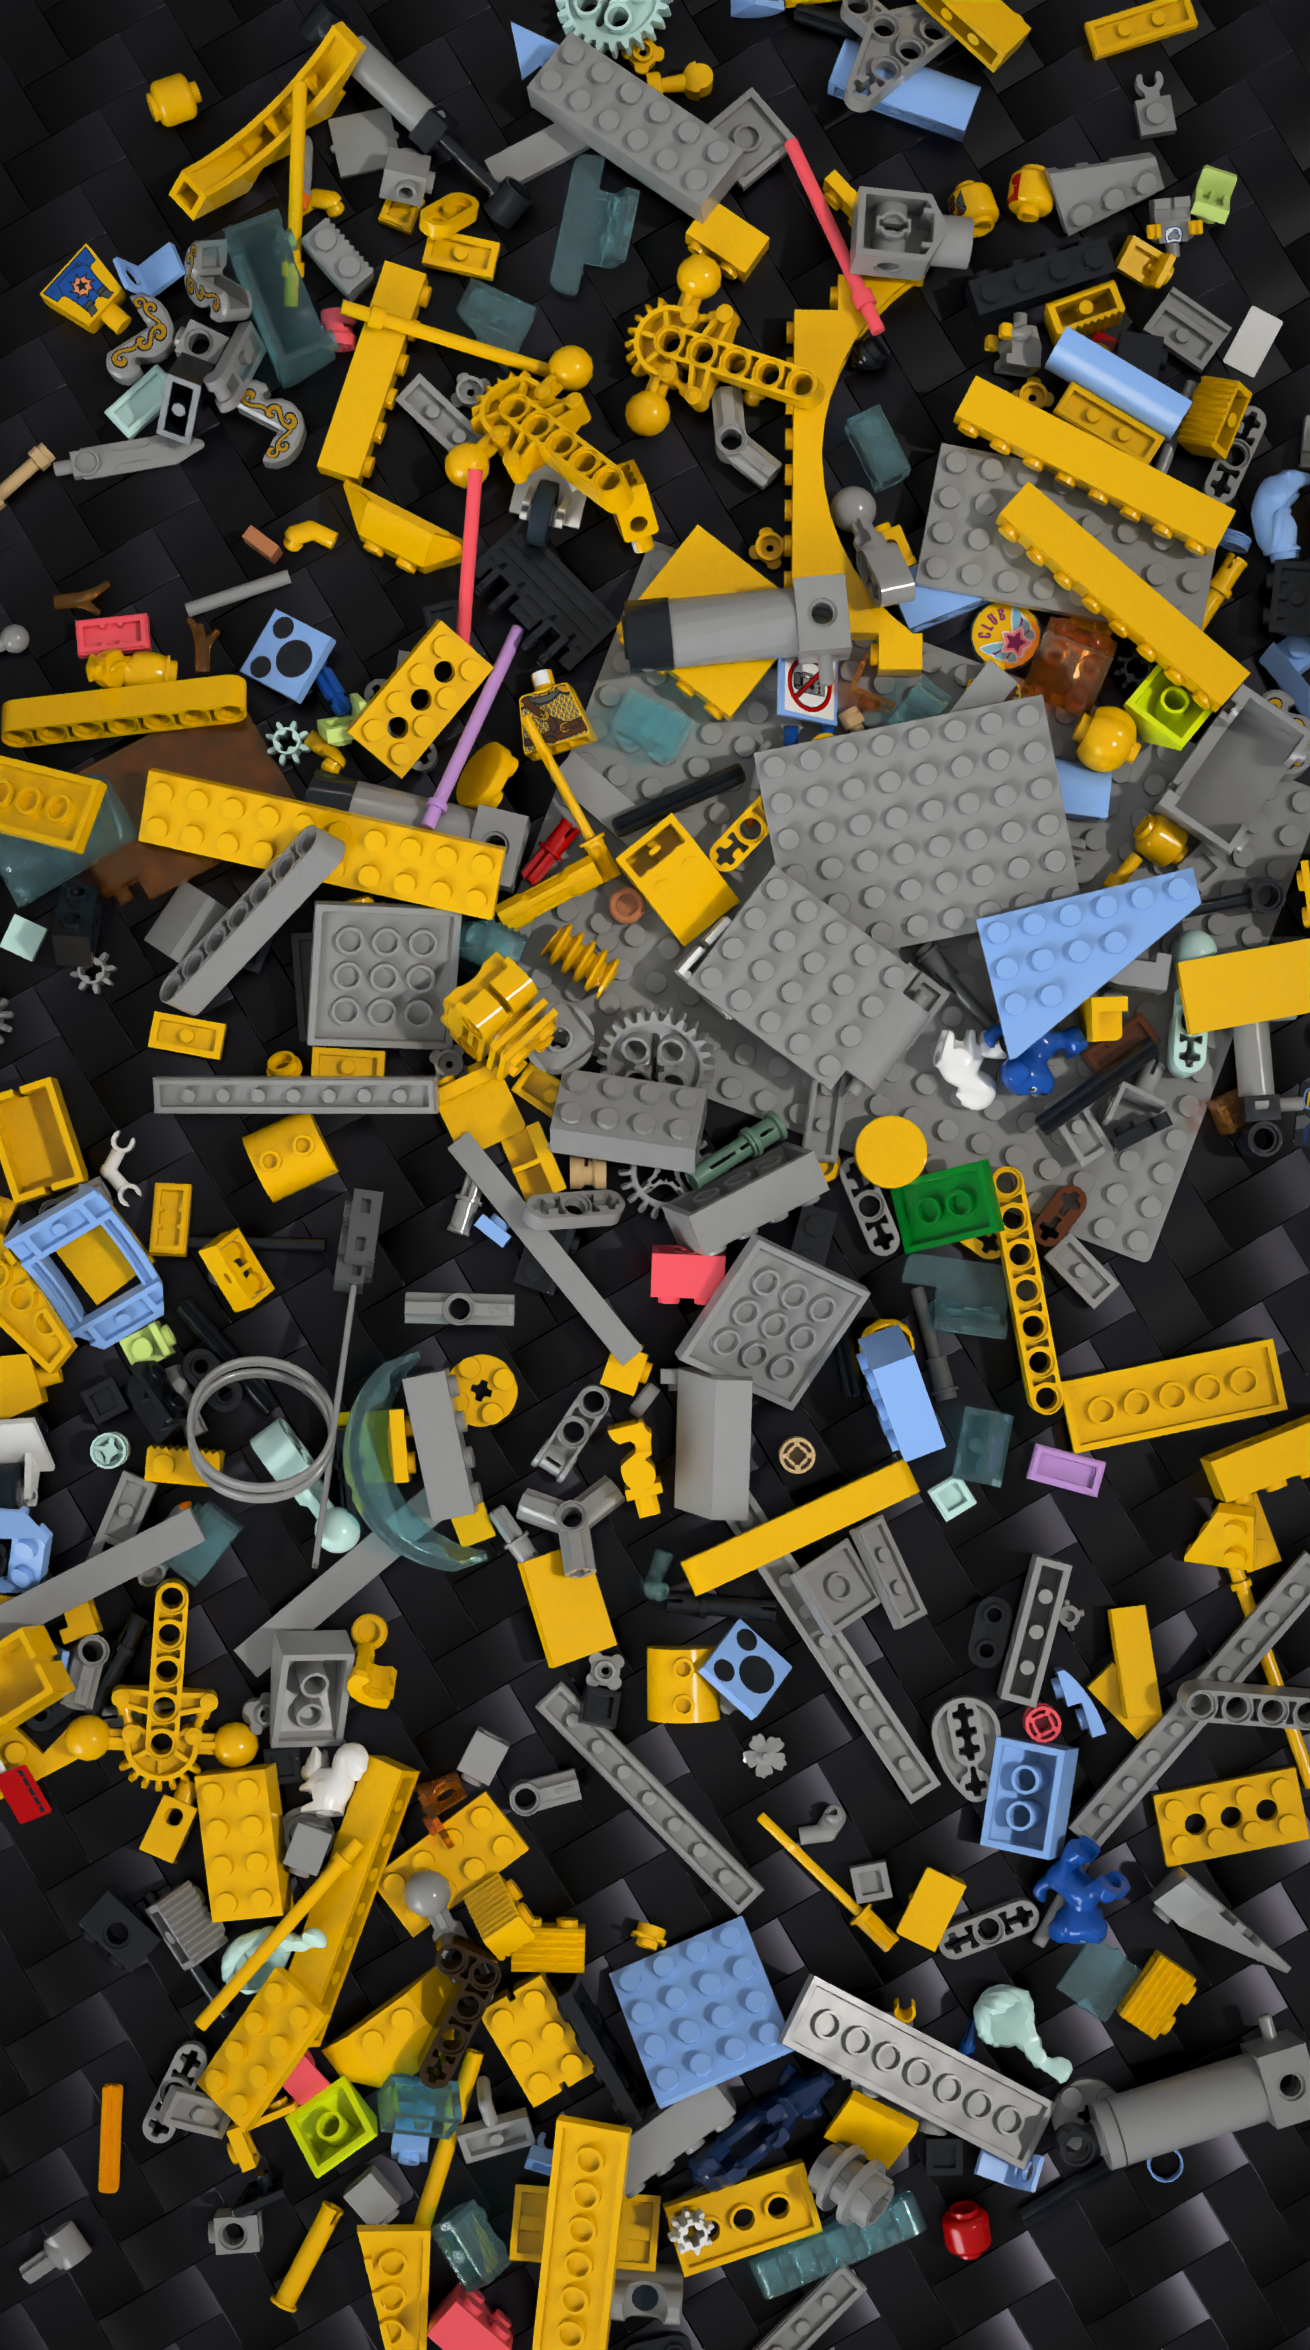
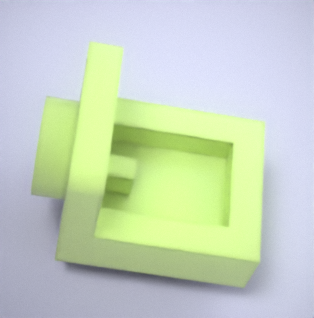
[1190,165,1237,225]
[317,693,368,746]

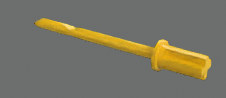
[521,714,621,883]
[757,1813,899,1952]

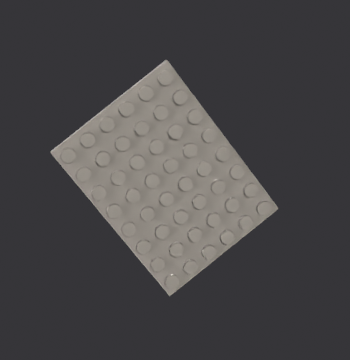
[753,694,1080,950]

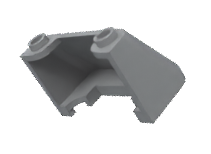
[1151,683,1310,856]

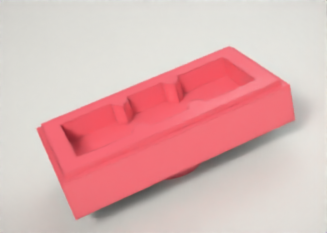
[75,613,152,659]

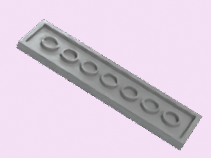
[778,1974,1057,2171]

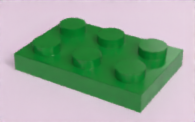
[890,1159,1005,1254]

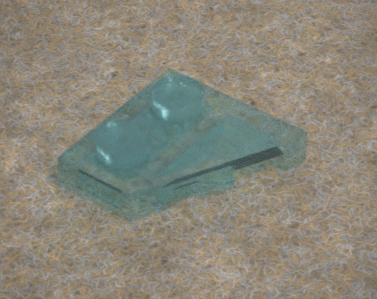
[457,278,537,373]

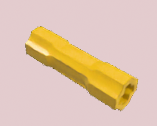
[495,855,603,935]

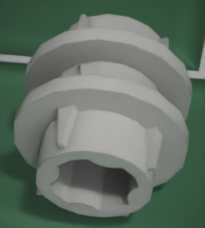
[808,2142,895,2229]

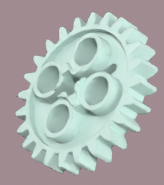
[555,0,673,59]

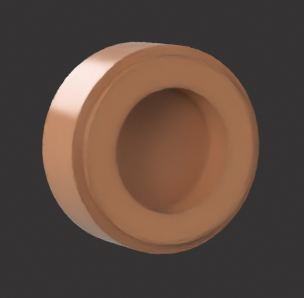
[609,887,645,925]

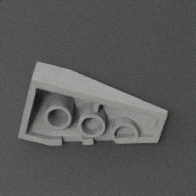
[1149,1865,1291,1973]

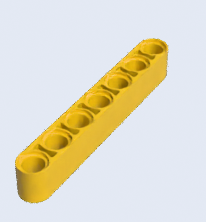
[1,675,247,748]
[992,1166,1063,1415]
[680,1459,920,1596]

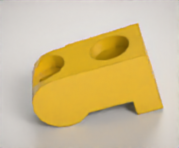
[59,1599,104,1644]

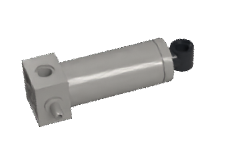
[1053,2013,1310,2170]

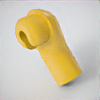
[283,521,339,552]

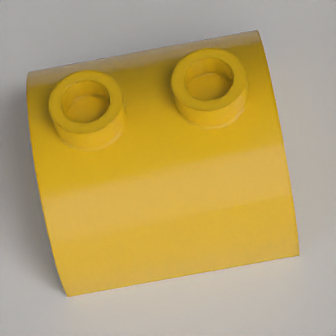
[242,1114,340,1203]
[647,1645,720,1723]

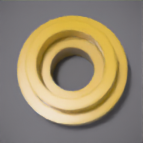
[266,1051,303,1076]

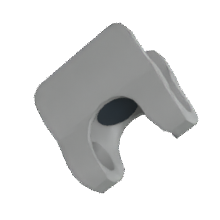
[610,2263,683,2326]

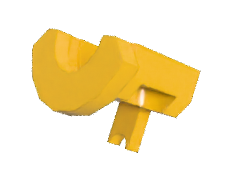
[347,1642,397,1709]

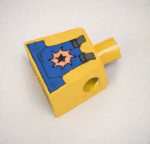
[40,243,132,335]

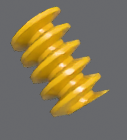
[539,922,620,1000]

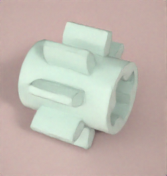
[266,720,311,766]

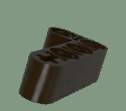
[418,1933,501,2089]

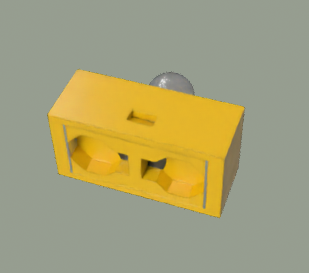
[198,1228,275,1313]

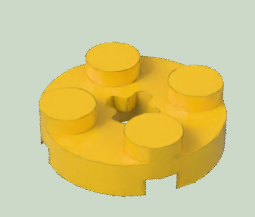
[450,1354,518,1427]

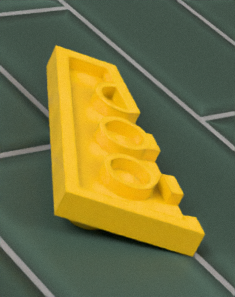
[357,2224,431,2350]

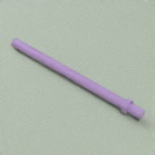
[420,625,525,831]

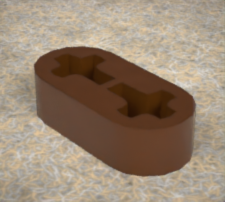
[1032,1185,1087,1247]

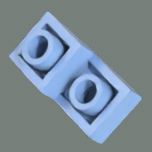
[1050,1666,1106,1738]

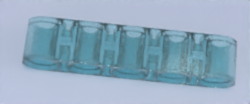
[749,2191,927,2299]

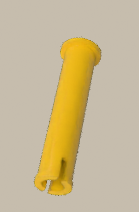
[270,2200,344,2313]

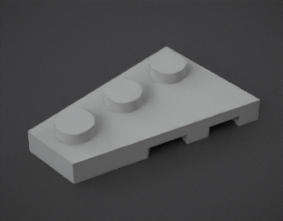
[1044,152,1165,236]

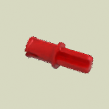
[520,818,581,886]

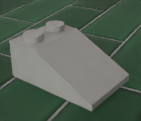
[270,1630,355,1748]

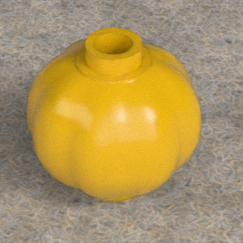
[1071,706,1141,772]

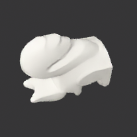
[933,1029,1008,1111]
[299,1742,369,1818]

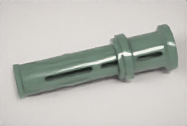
[685,1111,788,1190]

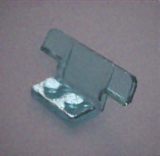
[550,154,640,296]
[902,1253,1044,1340]

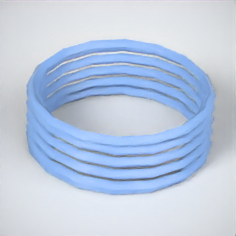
[1219,528,1252,553]
[1147,2150,1184,2183]

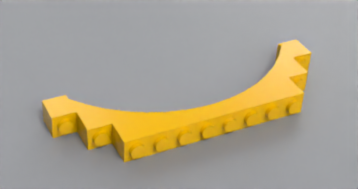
[784,274,925,677]

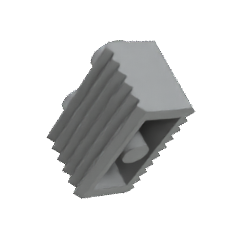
[301,218,376,303]
[144,1880,228,1971]

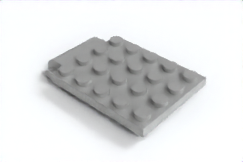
[686,865,930,1098]

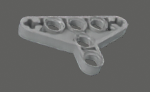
[840,0,957,113]

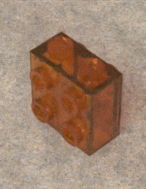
[1021,616,1119,716]

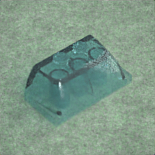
[0,773,139,907]

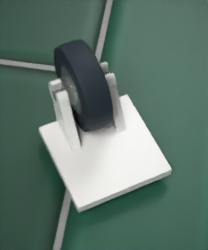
[509,465,587,547]
[0,1417,55,1517]

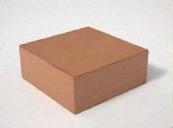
[242,525,283,565]

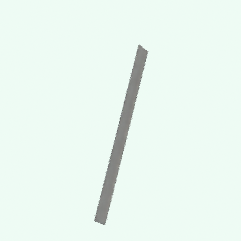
[448,1132,643,1365]

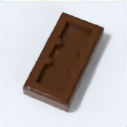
[1081,1012,1162,1075]

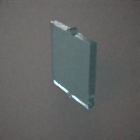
[1056,1942,1142,2023]

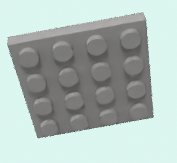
[306,900,462,1050]
[675,1233,871,1411]

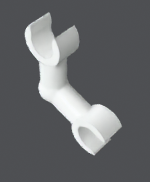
[100,1130,142,1207]

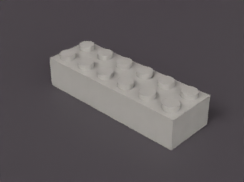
[527,32,746,224]

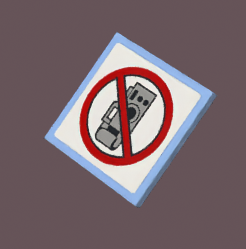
[777,657,838,727]

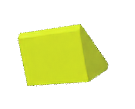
[1123,664,1213,751]
[285,2075,378,2178]

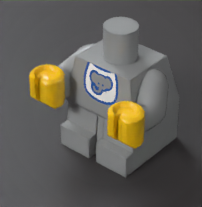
[1145,196,1203,257]
[984,312,1042,378]

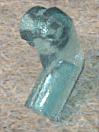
[643,1549,674,1602]

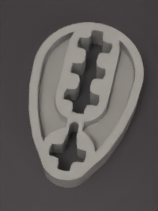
[930,1695,1001,1802]

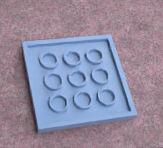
[609,1916,795,2109]

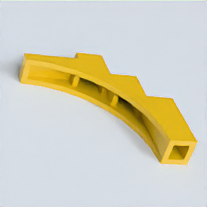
[169,21,367,221]

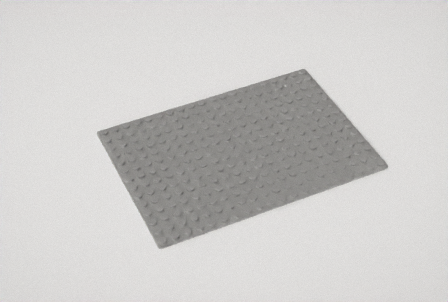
[494,541,1310,1262]

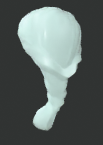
[221,1926,328,1995]
[973,1984,1073,2084]

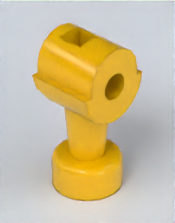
[646,61,713,101]

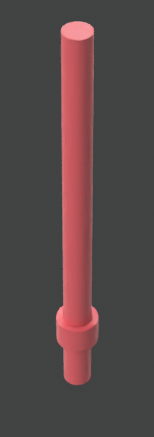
[784,138,885,336]
[456,468,483,648]

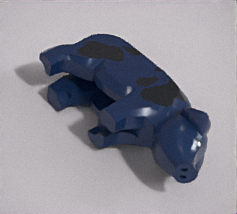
[687,2063,834,2192]

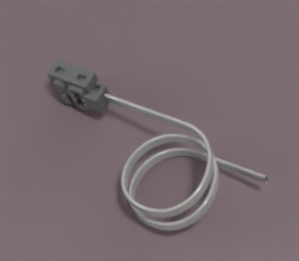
[187,1188,384,1569]

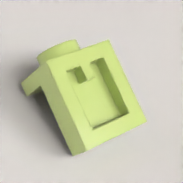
[119,1321,177,1366]

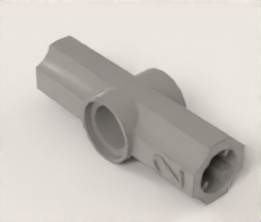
[404,1292,515,1326]

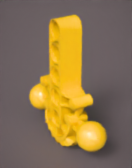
[624,254,825,436]
[445,345,634,514]
[65,1578,258,1792]

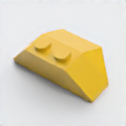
[343,479,463,574]
[321,1965,459,2091]

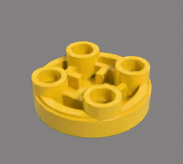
[456,742,519,810]
[854,1115,928,1189]

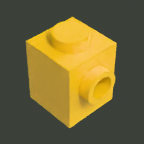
[600,1343,653,1396]

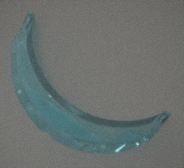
[343,1351,489,1572]

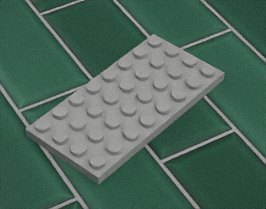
[914,443,1226,630]

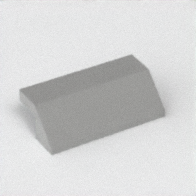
[674,1367,753,1521]

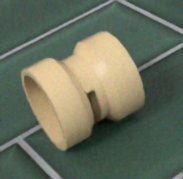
[570,1155,607,1189]
[778,1436,816,1474]

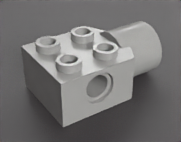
[849,186,974,281]

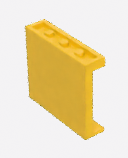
[616,524,779,722]

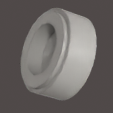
[628,1382,660,1419]

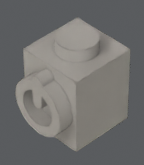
[379,146,436,207]

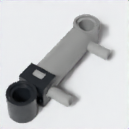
[1233,1015,1305,1158]

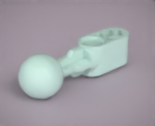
[1166,930,1217,1079]
[250,1418,361,1553]

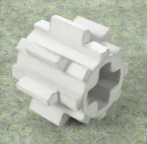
[667,2206,715,2256]

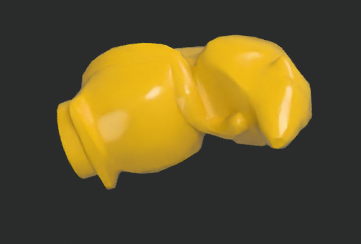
[85,648,177,689]

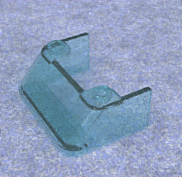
[223,208,340,390]

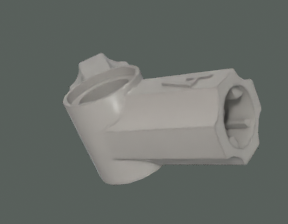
[711,386,783,490]

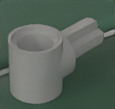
[19,2220,92,2284]

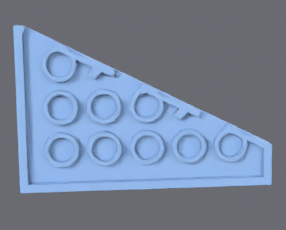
[976,867,1201,1060]

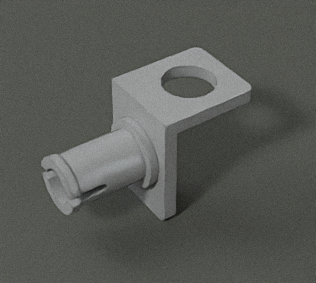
[1100,1059,1167,1127]

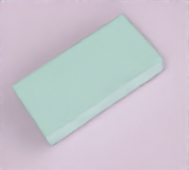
[104,364,167,440]

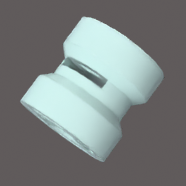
[90,1431,131,1469]

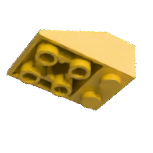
[615,813,740,947]

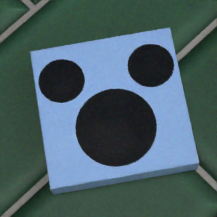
[240,609,336,704]
[697,1618,792,1720]

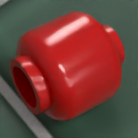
[942,2201,992,2260]

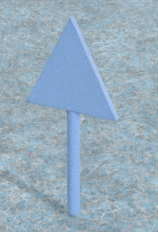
[510,21,559,80]

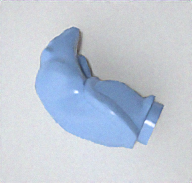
[1251,469,1310,564]

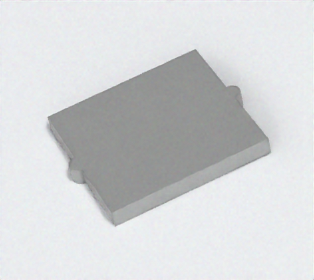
[328,107,399,179]

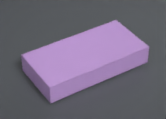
[1026,1443,1106,1497]

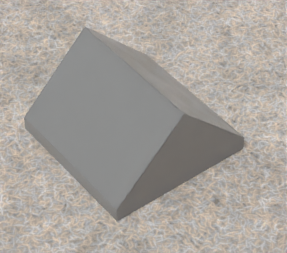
[144,880,229,963]

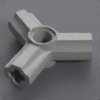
[516,1475,625,1579]

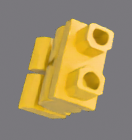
[607,1417,663,1518]

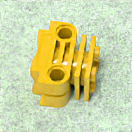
[440,951,559,1081]

